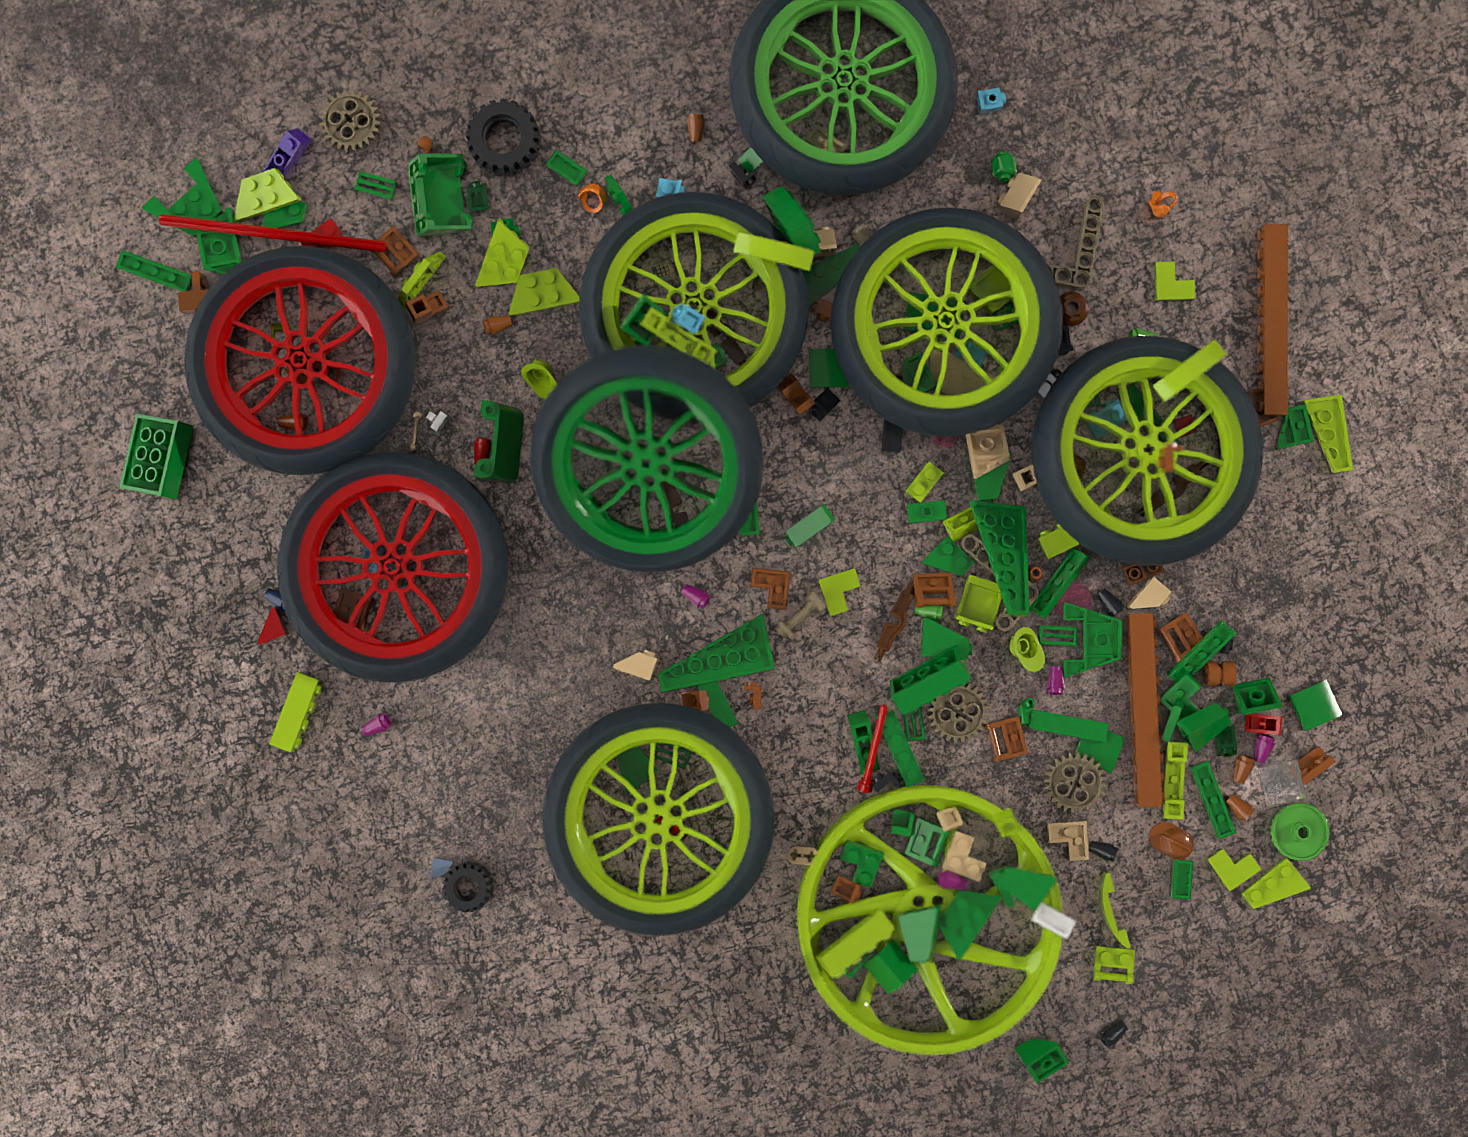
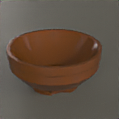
[1060,292,1089,327]

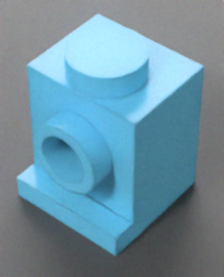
[976,87,1006,114]

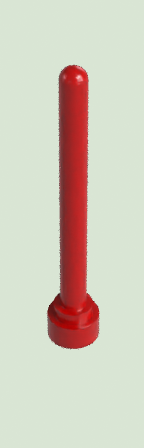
[857,704,888,793]

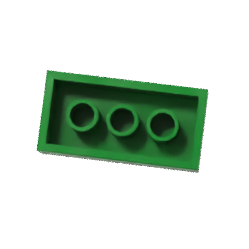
[762,185,821,255]
[890,645,971,715]

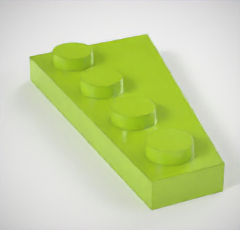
[1302,394,1353,473]

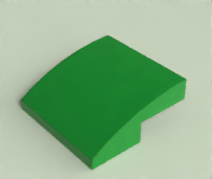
[809,349,849,388]
[1289,679,1342,731]
[1073,731,1125,773]

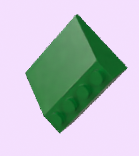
[119,413,194,500]

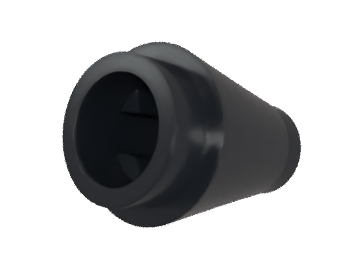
[1096,588,1124,617]
[1089,840,1118,862]
[1098,1020,1128,1048]

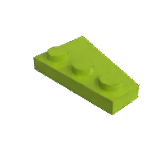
[1241,857,1311,909]

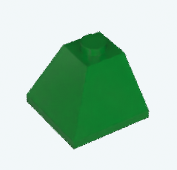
[1015,1038,1069,1084]

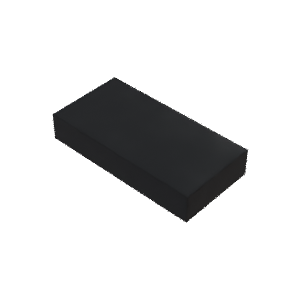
[881,418,902,453]

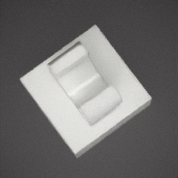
[426,411,450,433]

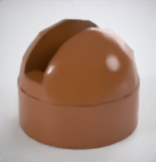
[416,136,432,153]

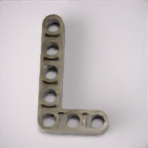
[1048,196,1104,291]
[960,535,1038,631]

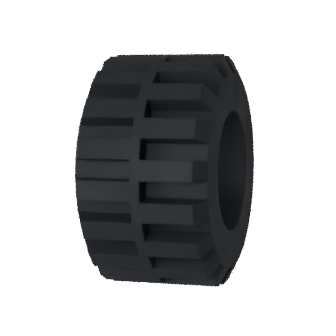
[442,862,493,913]

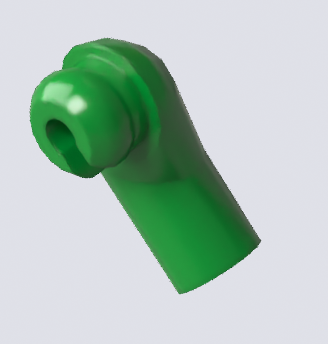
[1018,698,1035,726]

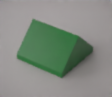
[620,294,669,345]
[1232,678,1282,715]
[863,939,918,994]

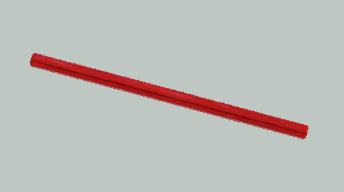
[159,214,386,252]

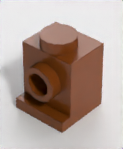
[811,298,833,326]

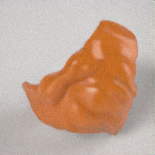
[577,183,608,213]
[1149,191,1178,218]

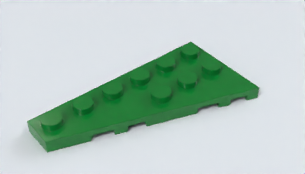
[969,500,1029,617]
[658,613,775,693]

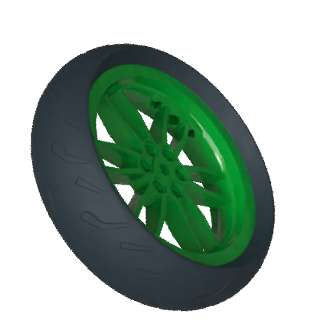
[530,345,764,572]

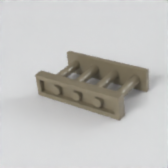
[776,591,826,638]

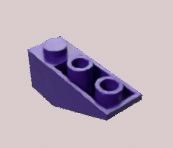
[262,128,312,177]

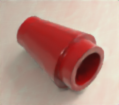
[473,437,492,464]

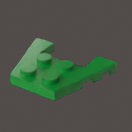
[141,157,223,238]
[1063,602,1122,678]

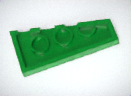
[802,244,860,307]

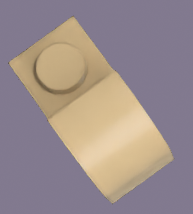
[1012,464,1037,491]

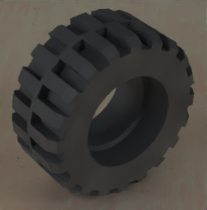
[466,99,541,177]

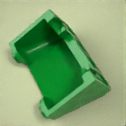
[408,154,473,237]
[474,400,524,484]

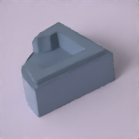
[430,857,453,877]

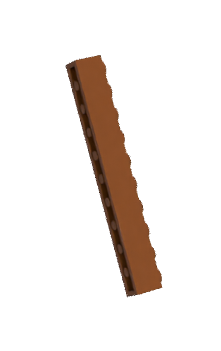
[1257,224,1288,417]
[1126,613,1165,807]

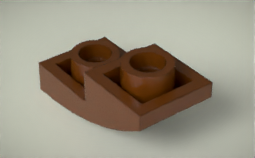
[1122,564,1165,586]

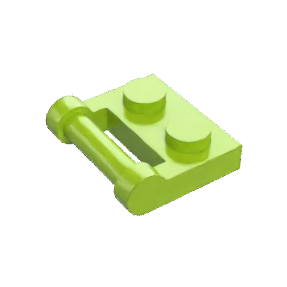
[1093,945,1135,985]

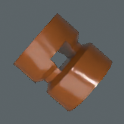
[1204,661,1237,686]

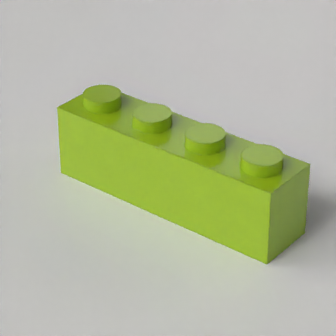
[1036,504,1113,559]
[269,672,323,752]
[815,909,895,978]

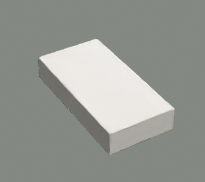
[1031,903,1076,939]

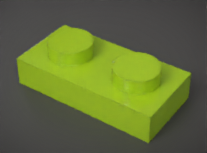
[905,461,944,503]

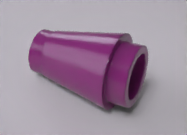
[681,584,711,609]
[1046,666,1066,695]
[361,713,392,737]
[1254,734,1276,764]
[937,869,968,890]

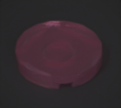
[1054,582,1092,617]

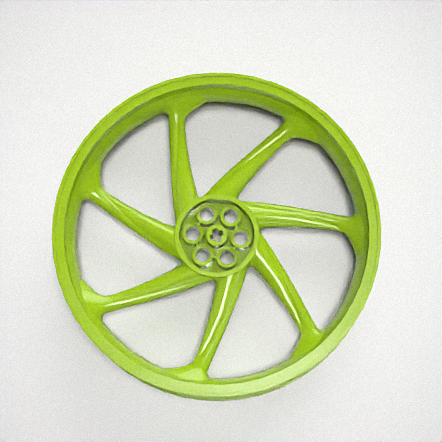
[797,785,1063,1055]

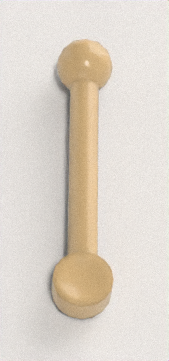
[409,412,421,451]

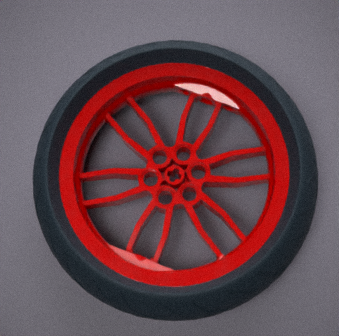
[184,246,416,475]
[277,452,508,683]

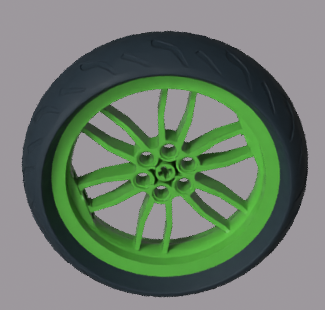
[729,0,958,195]

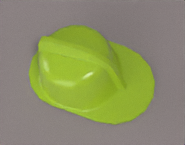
[521,358,558,399]
[1009,627,1045,672]

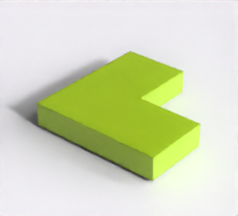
[1155,261,1195,301]
[818,568,861,616]
[1207,848,1262,891]

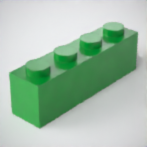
[874,708,925,788]

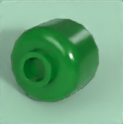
[991,152,1017,182]

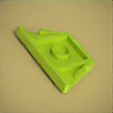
[234,168,301,222]
[475,218,529,287]
[398,252,446,312]
[509,268,580,317]

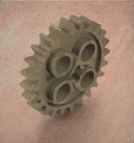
[319,89,382,152]
[927,682,990,743]
[1044,751,1107,813]

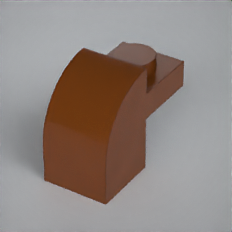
[178,271,208,314]
[405,290,448,324]
[777,374,815,414]

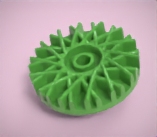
[1269,802,1330,861]

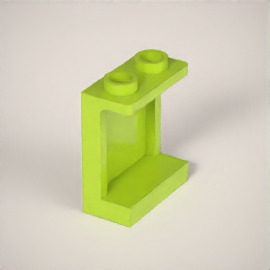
[968,265,1012,317]
[954,575,1002,633]

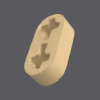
[788,846,819,866]

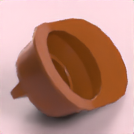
[1149,822,1194,859]

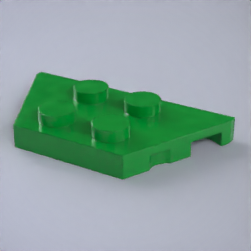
[196,207,242,275]
[938,890,1002,961]

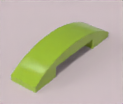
[733,233,814,271]
[641,307,717,364]
[1152,339,1227,402]
[1163,741,1188,820]
[1099,870,1131,949]

